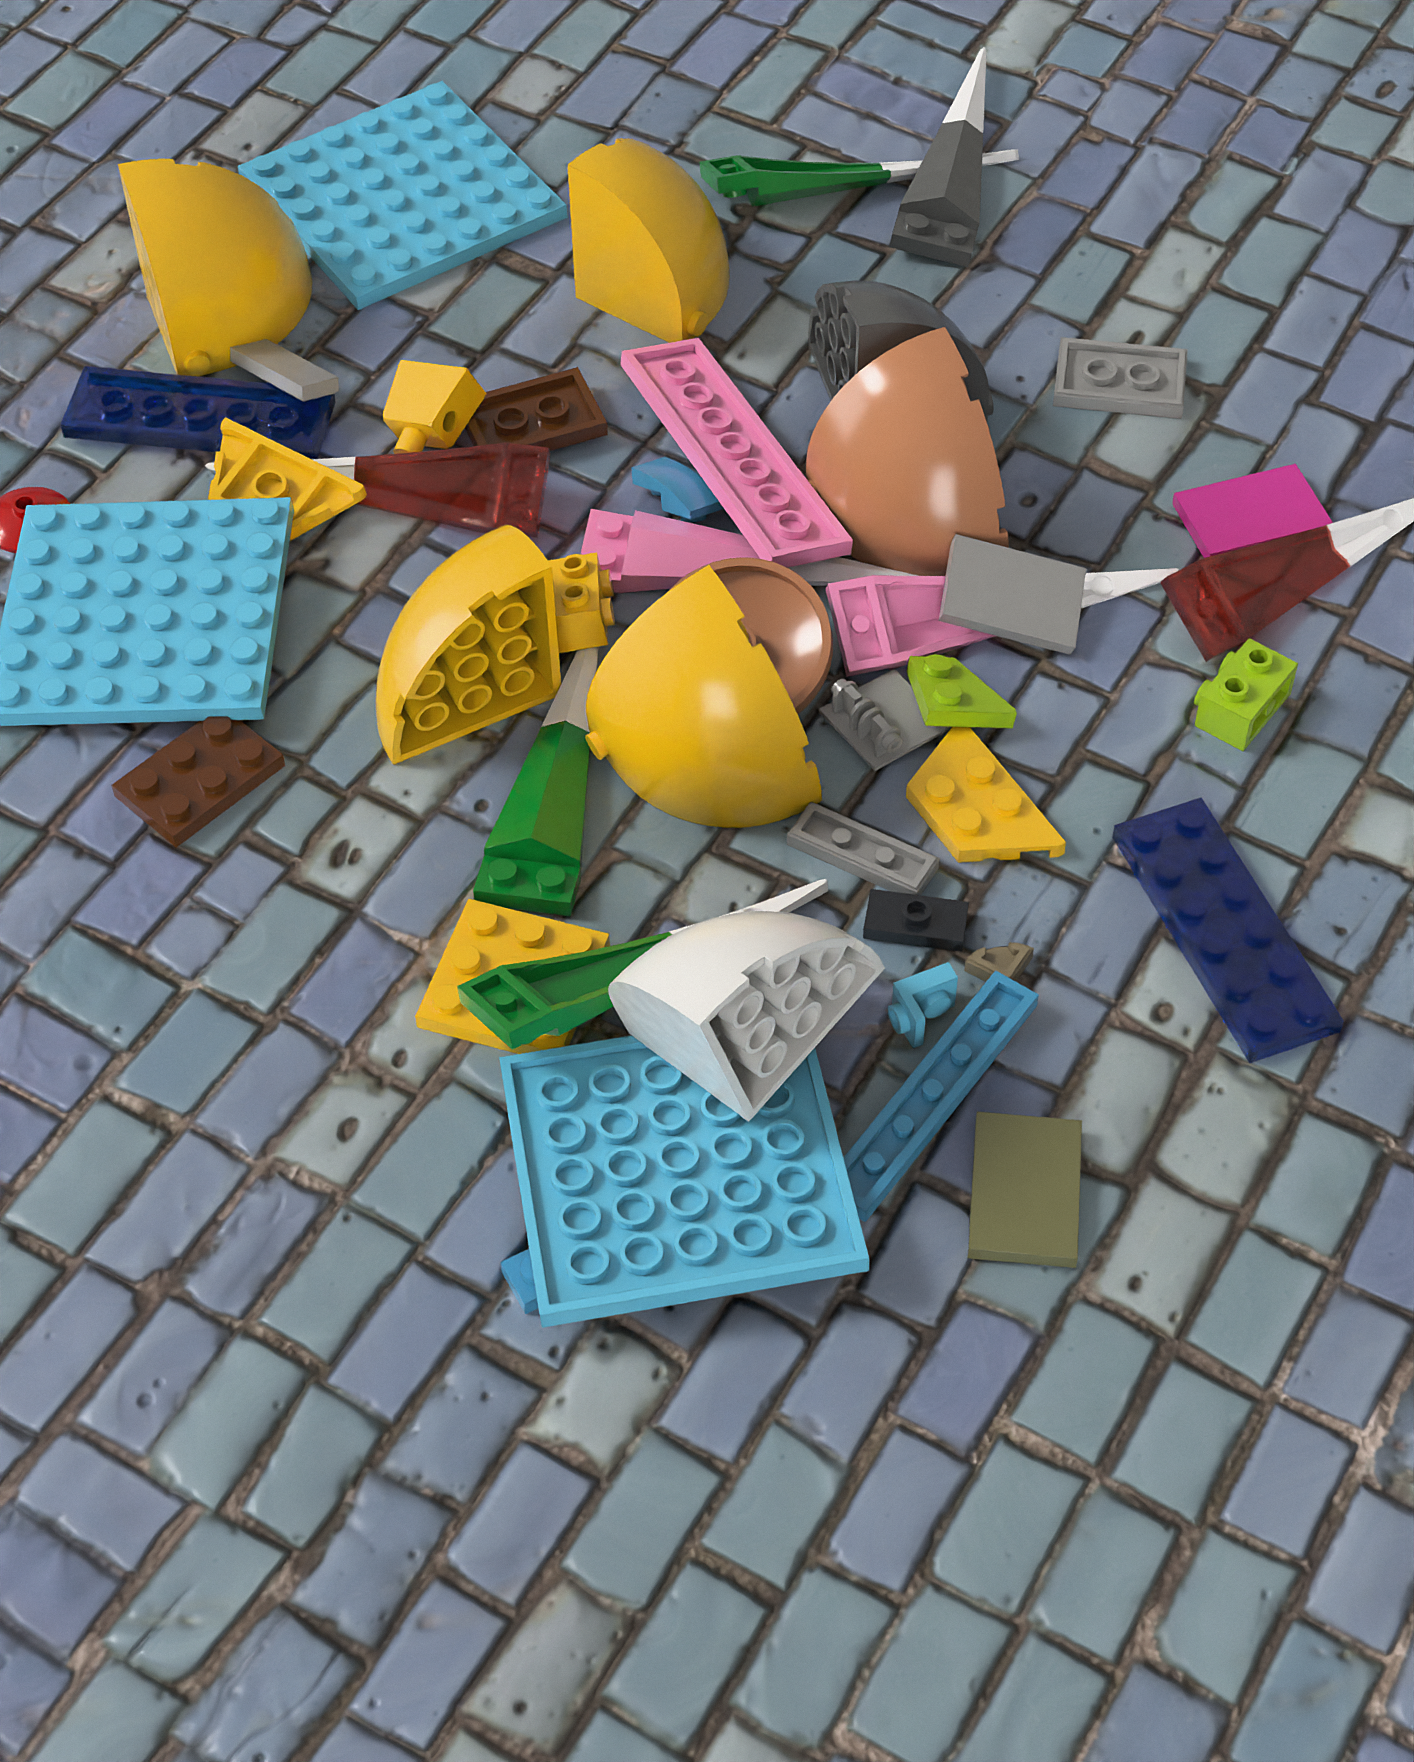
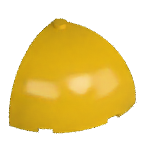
[568,138,730,343]
[118,158,312,381]
[376,525,561,765]
[585,565,822,828]

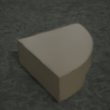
[964,942,1034,982]

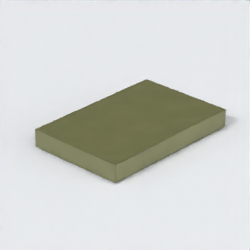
[967,1111,1082,1268]

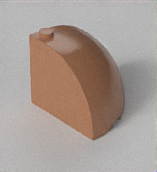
[805,327,1009,576]

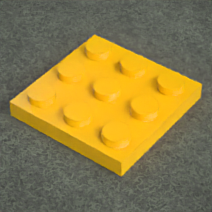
[415,899,610,1054]

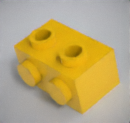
[548,552,615,653]

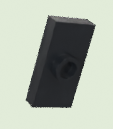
[863,889,969,952]

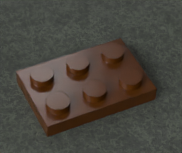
[465,367,608,469]
[111,716,285,848]

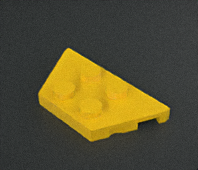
[208,417,367,541]
[906,727,1066,863]

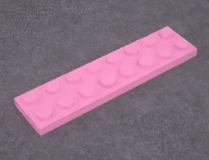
[620,338,853,568]

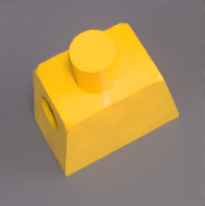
[383,360,486,463]

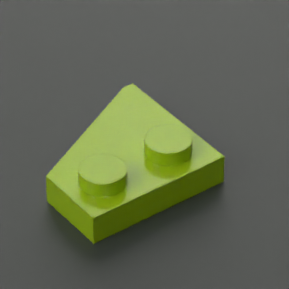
[906,654,1017,728]

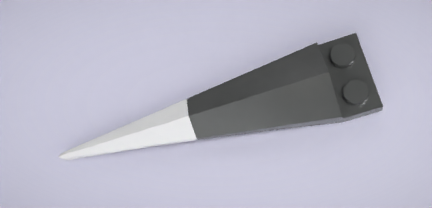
[889,47,987,267]

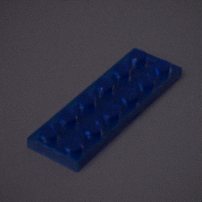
[60,366,336,459]
[1112,797,1344,1064]

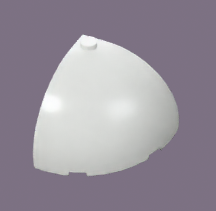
[608,911,885,1122]

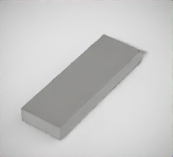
[230,339,339,402]
[787,802,940,895]

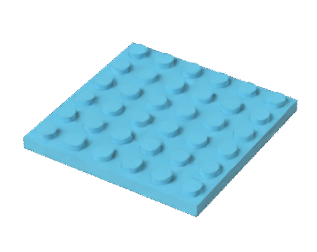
[238,81,567,310]
[0,497,294,726]
[499,1035,869,1328]

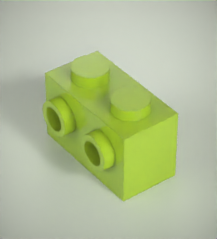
[1194,638,1298,752]

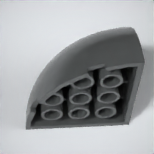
[808,280,994,422]

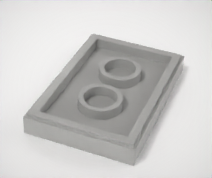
[1053,337,1188,419]
[938,534,1086,655]

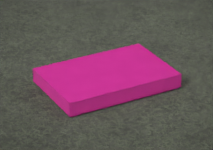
[1172,464,1333,565]

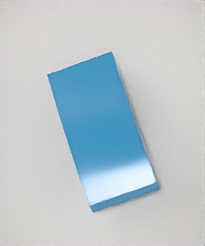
[632,457,724,522]

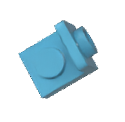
[888,962,958,1048]

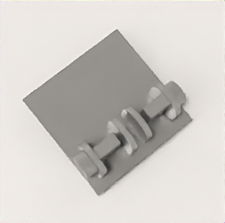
[819,668,951,771]

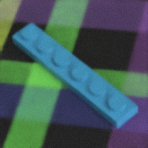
[843,970,1039,1222]

